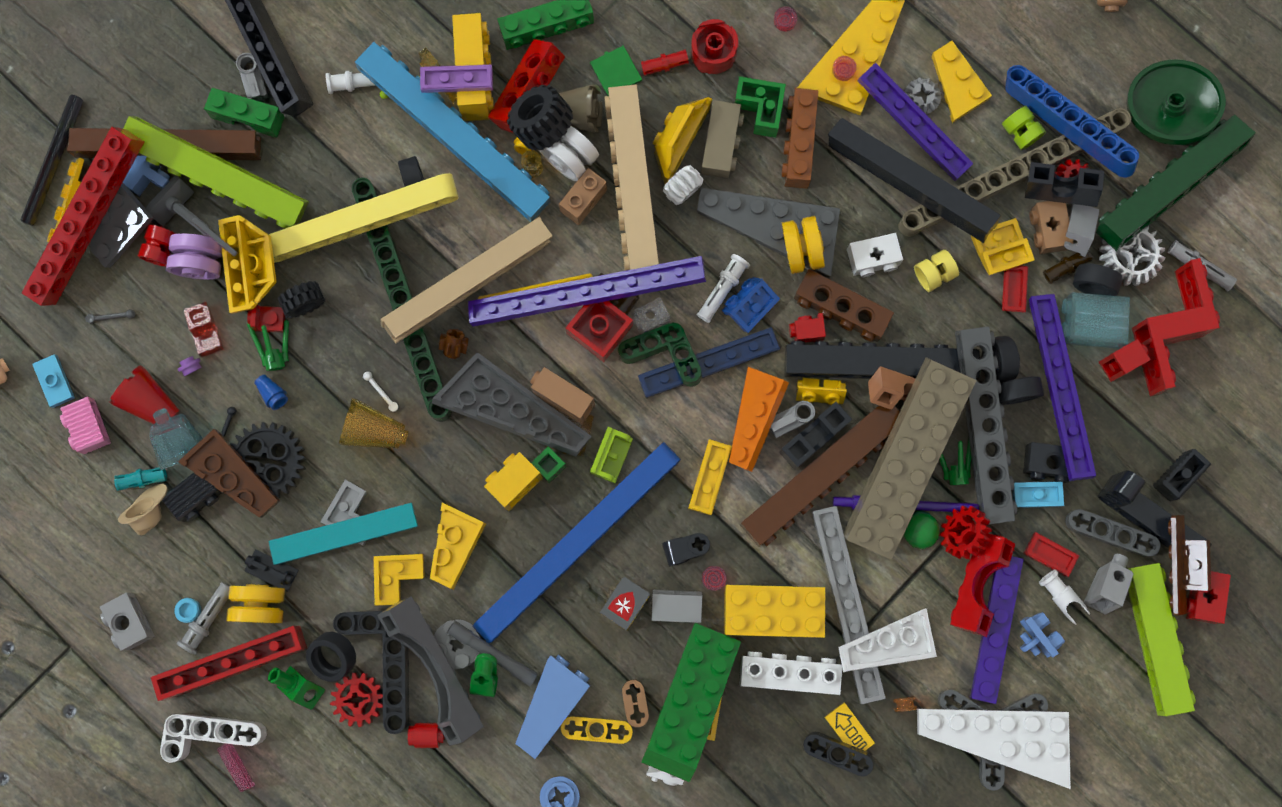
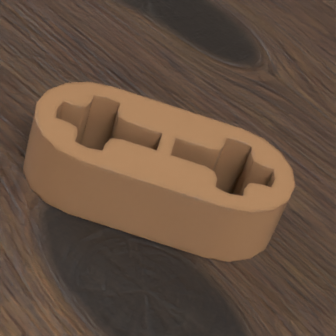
[622,680,649,727]

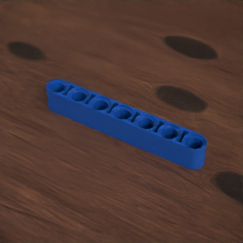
[1005,65,1139,178]

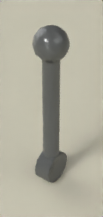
[85,309,135,324]

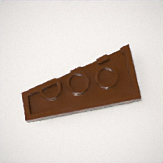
[178,429,280,518]

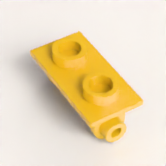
[796,378,847,405]

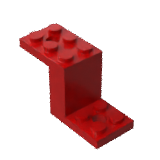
[1132,258,1220,396]

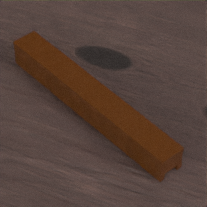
[67,128,261,160]

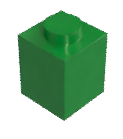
[531,446,566,483]

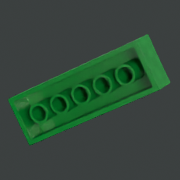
[641,623,741,782]

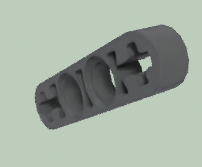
[1065,509,1160,557]

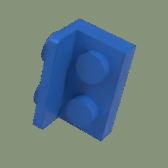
[722,277,780,333]

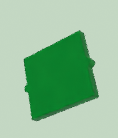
[590,45,642,96]

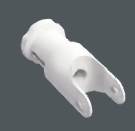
[1039,570,1090,625]

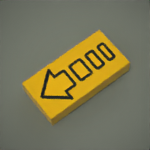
[824,702,875,756]

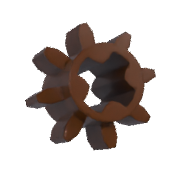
[439,329,469,359]

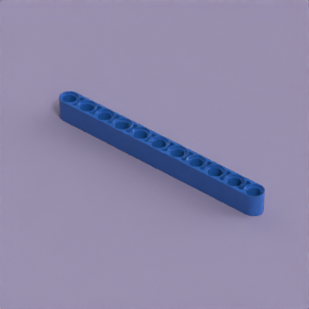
[472,442,681,644]

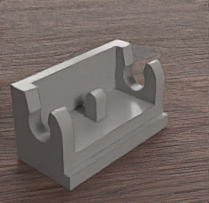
[1064,204,1099,257]
[652,590,702,623]

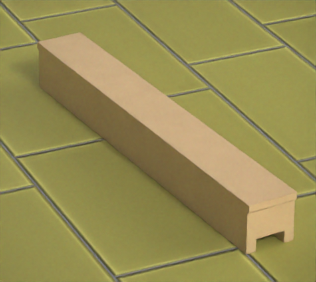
[381,217,553,344]

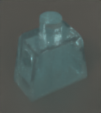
[149,409,203,470]

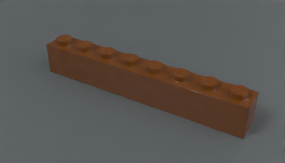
[740,406,900,547]

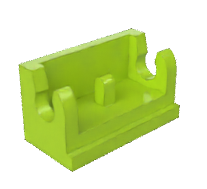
[590,427,633,484]

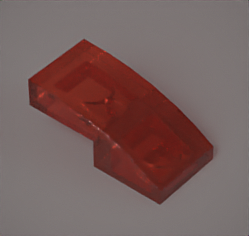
[184,302,223,357]

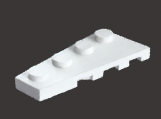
[838,608,937,672]

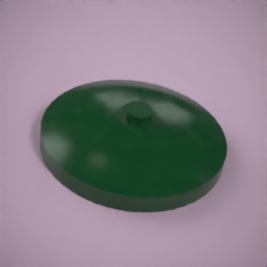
[1126,59,1226,145]

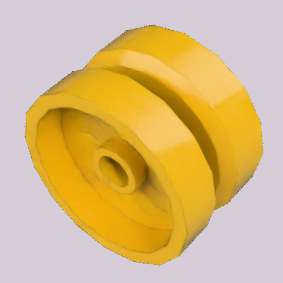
[781,216,825,274]
[227,584,285,623]

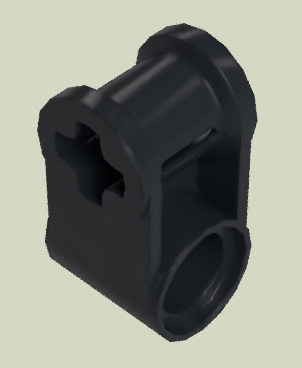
[662,533,710,567]

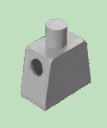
[1084,554,1133,614]

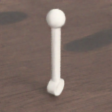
[363,372,399,412]

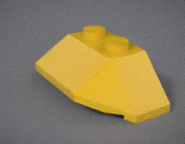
[653,97,712,184]
[218,215,277,314]

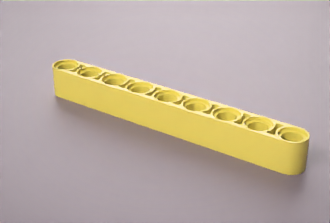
[269,173,459,263]

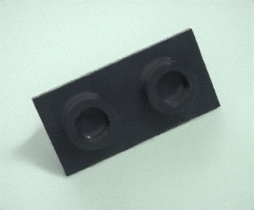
[244,549,299,592]

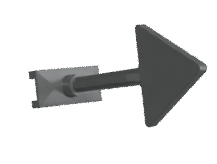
[146,175,238,257]

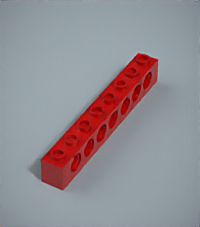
[22,127,145,306]

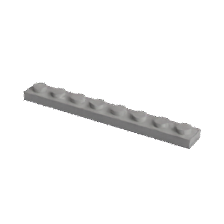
[812,506,886,704]

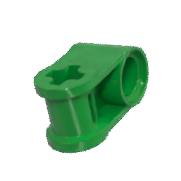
[469,653,498,697]

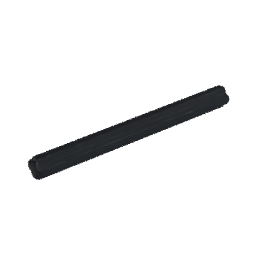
[20,94,83,226]

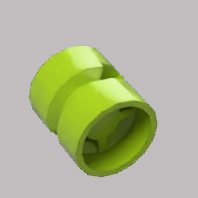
[1002,105,1046,151]

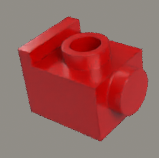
[789,313,826,343]

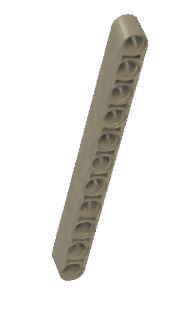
[898,108,1131,237]

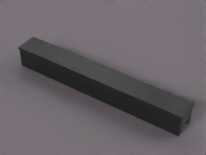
[828,118,1001,243]

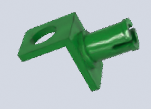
[268,666,325,710]

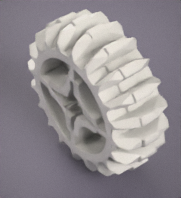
[1099,226,1166,286]

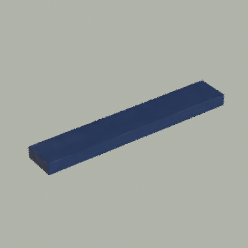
[638,327,780,399]

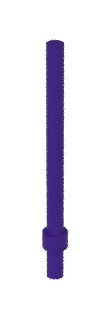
[833,495,979,512]

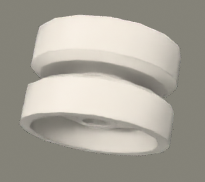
[540,126,599,181]

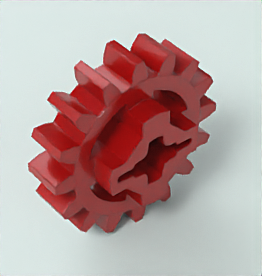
[939,505,992,560]
[330,672,383,727]

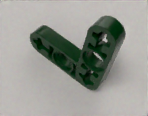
[618,322,702,387]

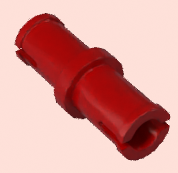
[641,49,689,76]

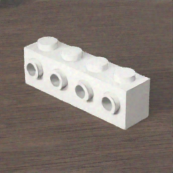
[739,651,842,695]

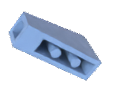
[515,655,591,759]

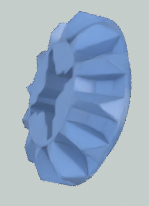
[540,776,580,807]

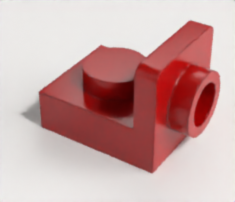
[247,304,285,333]

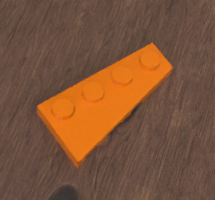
[729,367,789,472]

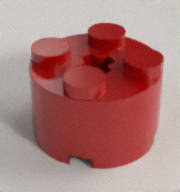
[691,19,738,74]

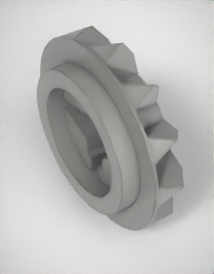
[905,77,942,114]

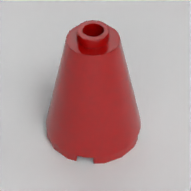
[109,365,181,429]

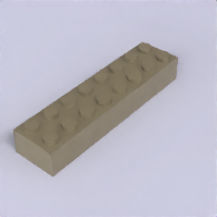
[843,357,977,560]

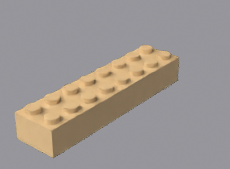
[604,85,659,271]

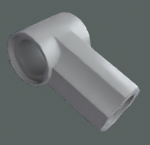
[236,53,269,102]
[770,401,815,438]

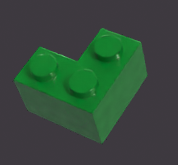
[735,76,786,138]

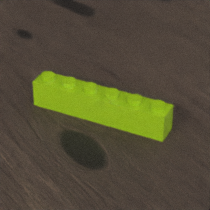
[1128,563,1196,716]

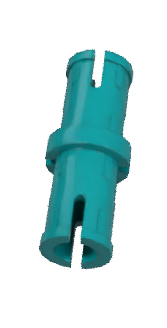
[114,466,167,491]

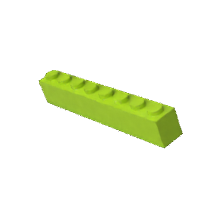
[123,116,309,229]

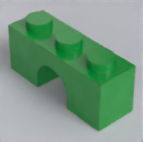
[204,88,285,138]

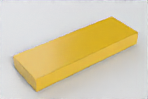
[688,439,732,516]

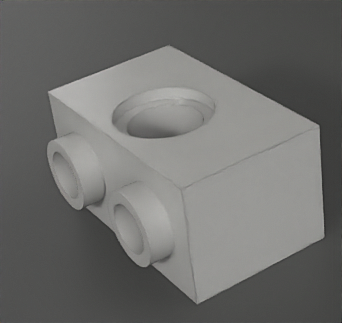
[100,593,155,651]

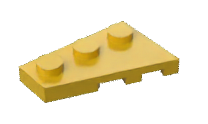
[932,41,992,123]
[430,503,486,590]

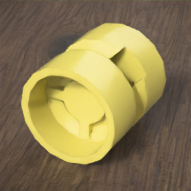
[914,249,959,292]

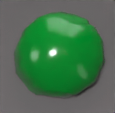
[903,510,940,550]

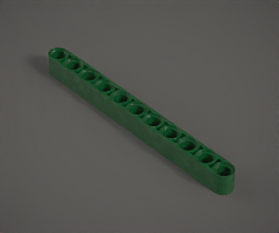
[352,178,452,422]

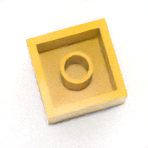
[484,452,543,512]

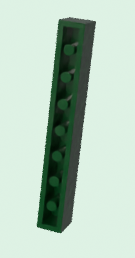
[1096,114,1256,252]

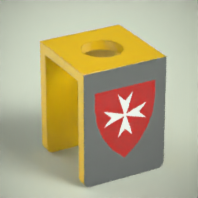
[600,577,650,631]

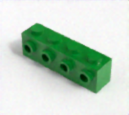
[497,0,594,50]

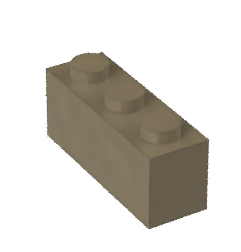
[701,100,744,178]

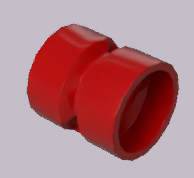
[137,225,176,267]

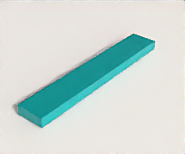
[268,503,418,565]

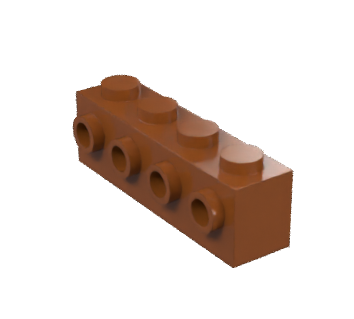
[781,88,818,189]

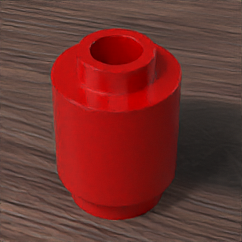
[408,723,445,748]

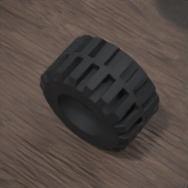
[507,85,573,151]

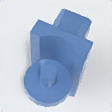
[1019,612,1065,658]

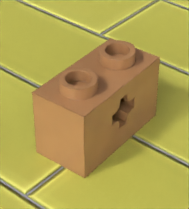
[559,168,607,226]
[1029,201,1074,254]

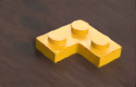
[374,554,424,606]

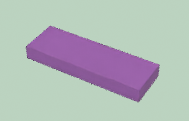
[420,65,493,93]

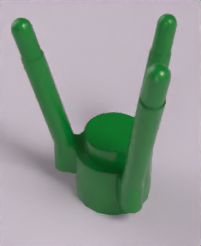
[247,320,289,371]
[939,438,971,485]

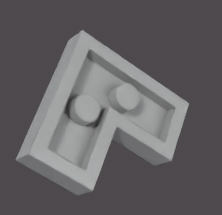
[321,480,367,546]

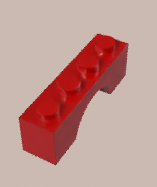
[950,533,1016,637]

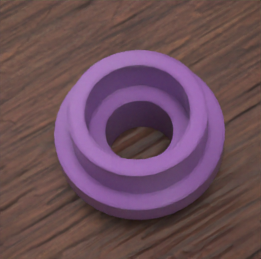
[178,356,202,376]

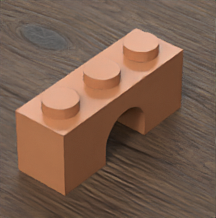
[868,366,916,410]

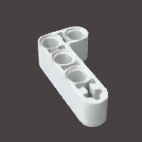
[160,713,267,763]

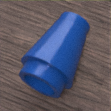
[254,375,288,410]

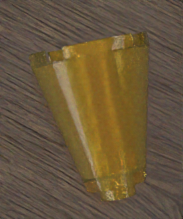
[339,398,409,448]

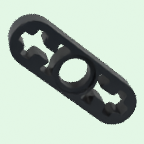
[803,731,874,776]

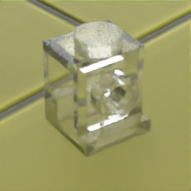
[632,297,671,333]

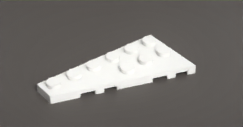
[917,709,1071,789]

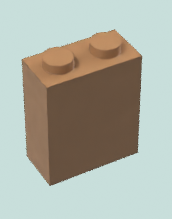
[530,367,595,425]

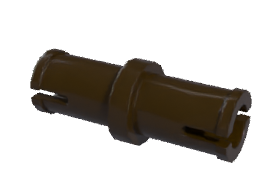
[1043,251,1093,284]

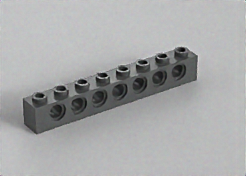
[955,326,1017,525]

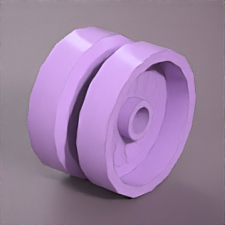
[166,234,222,280]

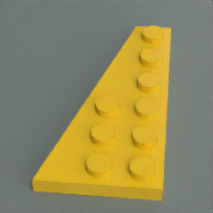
[797,0,905,115]

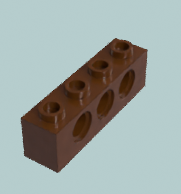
[794,269,894,342]

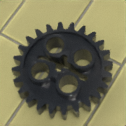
[230,422,307,499]

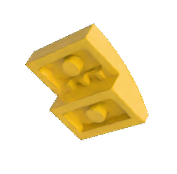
[970,218,1035,276]

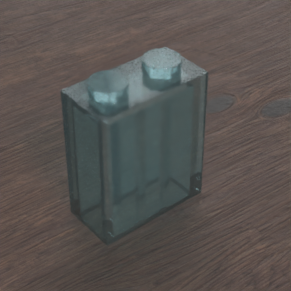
[1062,292,1130,349]

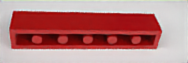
[150,626,308,701]

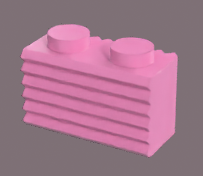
[60,397,111,454]

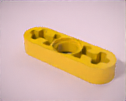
[561,716,633,744]

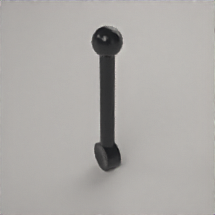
[221,407,237,438]

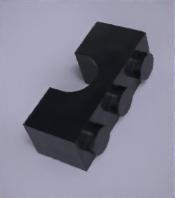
[1025,162,1104,207]
[779,402,852,470]

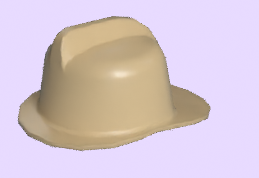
[118,484,168,536]

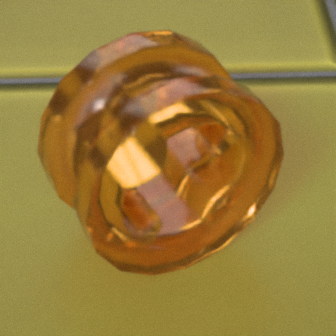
[893,697,917,712]

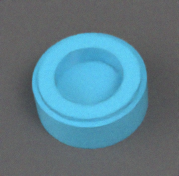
[174,598,201,623]

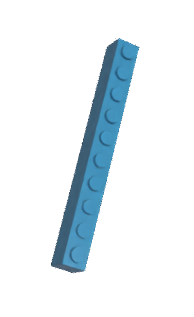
[355,42,550,222]

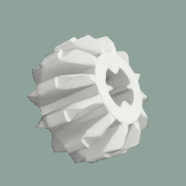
[663,165,703,205]

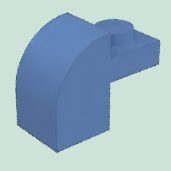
[123,156,170,197]

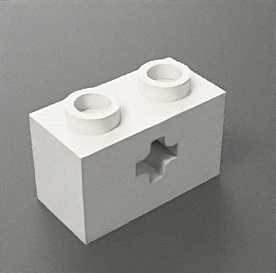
[847,233,903,277]

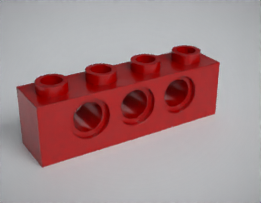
[488,39,565,133]

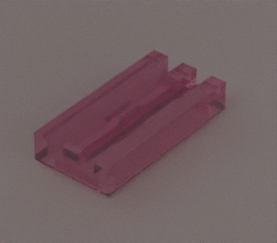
[217,744,255,792]

